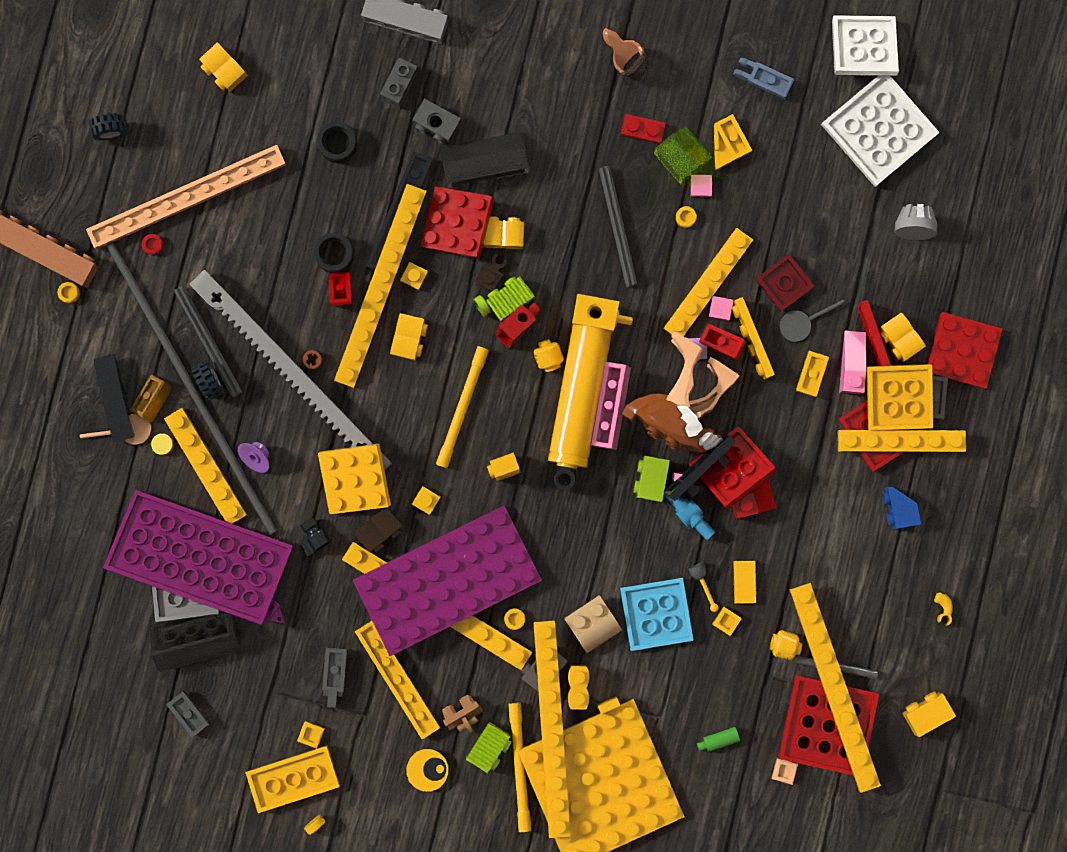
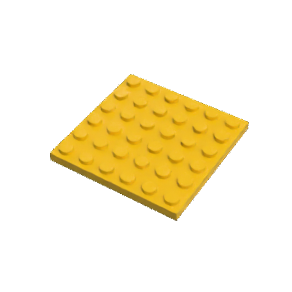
[517,699,684,852]

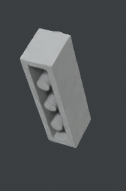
[361,0,449,45]

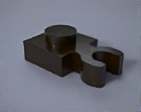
[475,253,508,292]

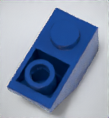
[882,487,921,529]

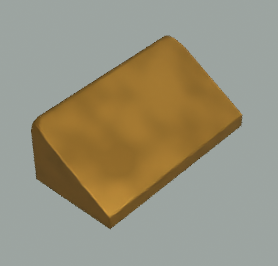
[130,375,173,422]

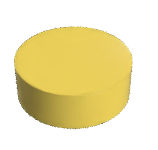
[151,434,174,455]

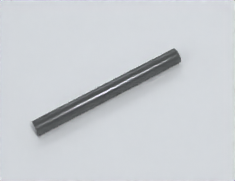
[793,655,878,679]

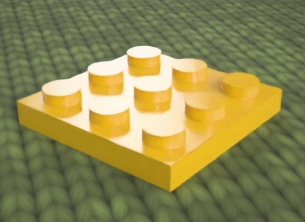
[867,364,933,430]
[318,444,391,514]

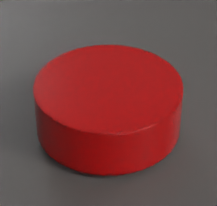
[142,234,164,256]

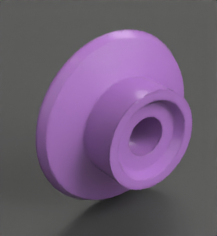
[238,442,269,473]

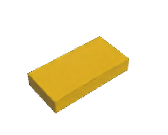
[733,561,756,603]

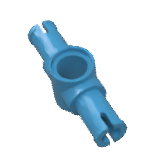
[664,493,715,540]

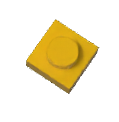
[400,262,428,290]
[412,486,441,515]

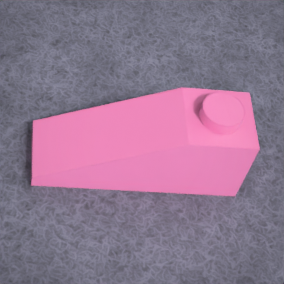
[839,331,866,395]

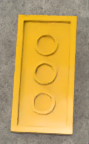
[245,745,340,813]

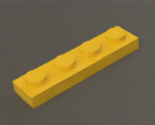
[731,297,775,380]

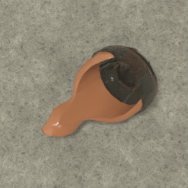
[603,28,649,78]

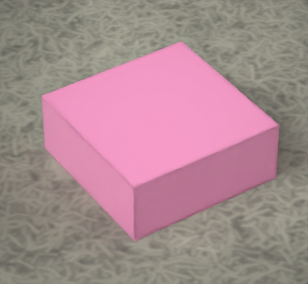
[690,175,712,197]
[709,296,733,321]

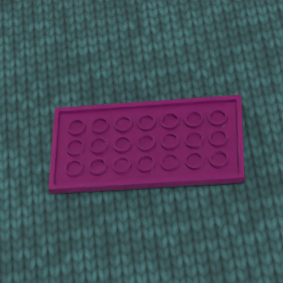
[103,490,294,626]
[353,506,542,656]

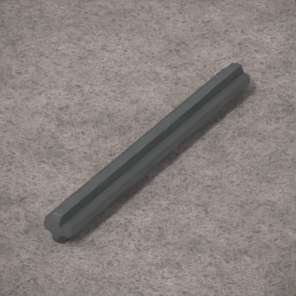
[599,166,637,287]
[174,286,242,398]

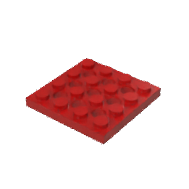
[778,675,879,776]

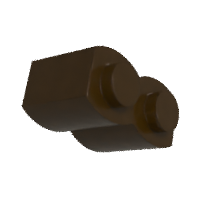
[354,507,403,553]

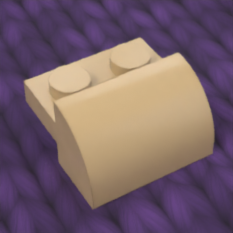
[564,595,622,653]

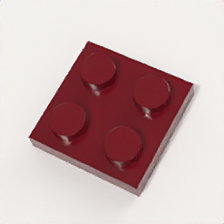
[755,254,814,312]

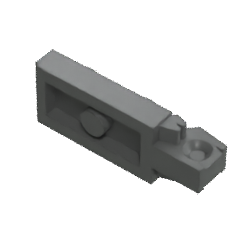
[322,648,348,708]

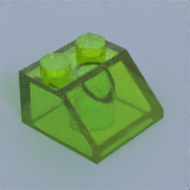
[654,126,712,184]

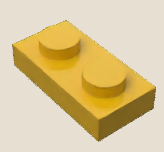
[796,351,829,397]

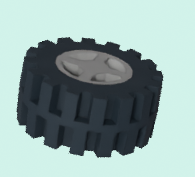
[88,113,129,141]
[191,360,225,401]

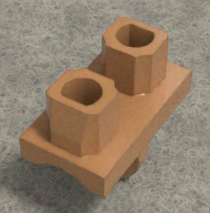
[442,695,483,733]

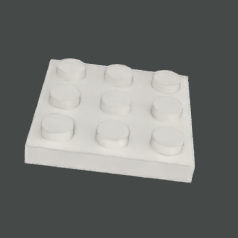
[832,16,899,76]

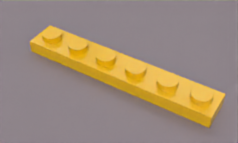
[663,228,753,336]
[164,408,247,524]
[838,430,966,452]
[355,621,440,739]

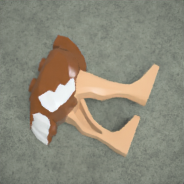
[621,332,740,452]

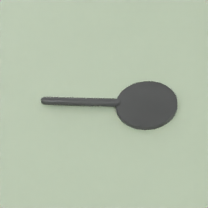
[780,300,845,342]

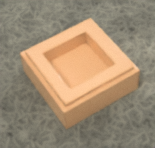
[772,758,798,785]

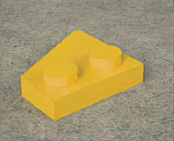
[714,114,752,170]

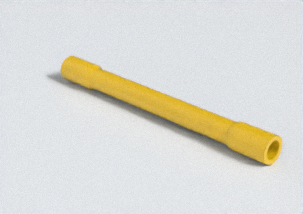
[436,346,489,468]
[508,702,531,832]

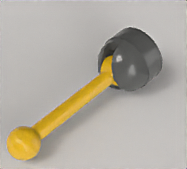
[688,562,719,612]

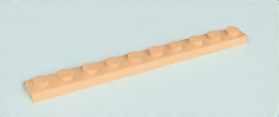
[86,145,286,249]

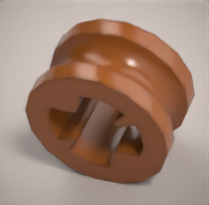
[303,350,322,370]

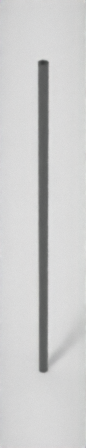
[106,242,277,535]

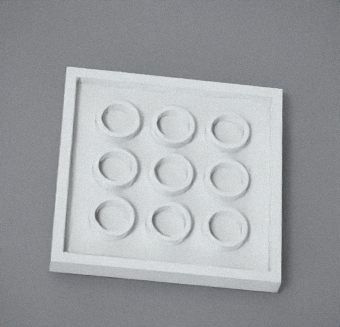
[821,75,939,187]

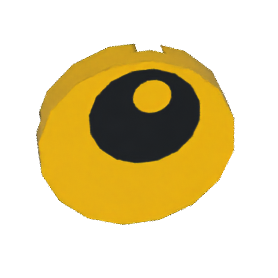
[407,749,449,791]

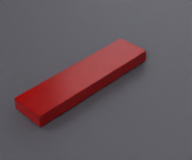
[857,300,891,366]

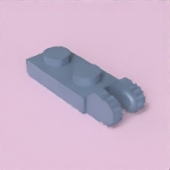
[733,58,794,100]

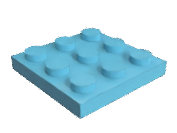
[620,578,694,651]

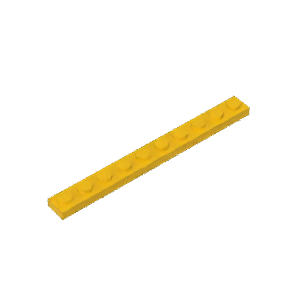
[334,184,427,388]
[342,542,532,670]
[789,583,881,793]
[534,621,571,838]

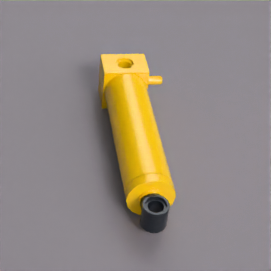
[548,294,633,491]

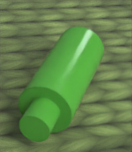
[697,727,740,752]

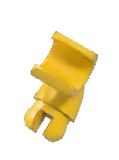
[934,592,953,626]

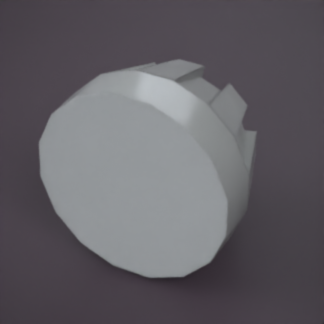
[894,204,938,240]

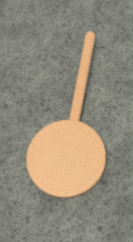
[80,413,151,445]

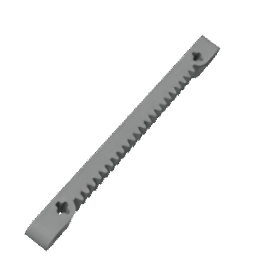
[189,269,392,471]

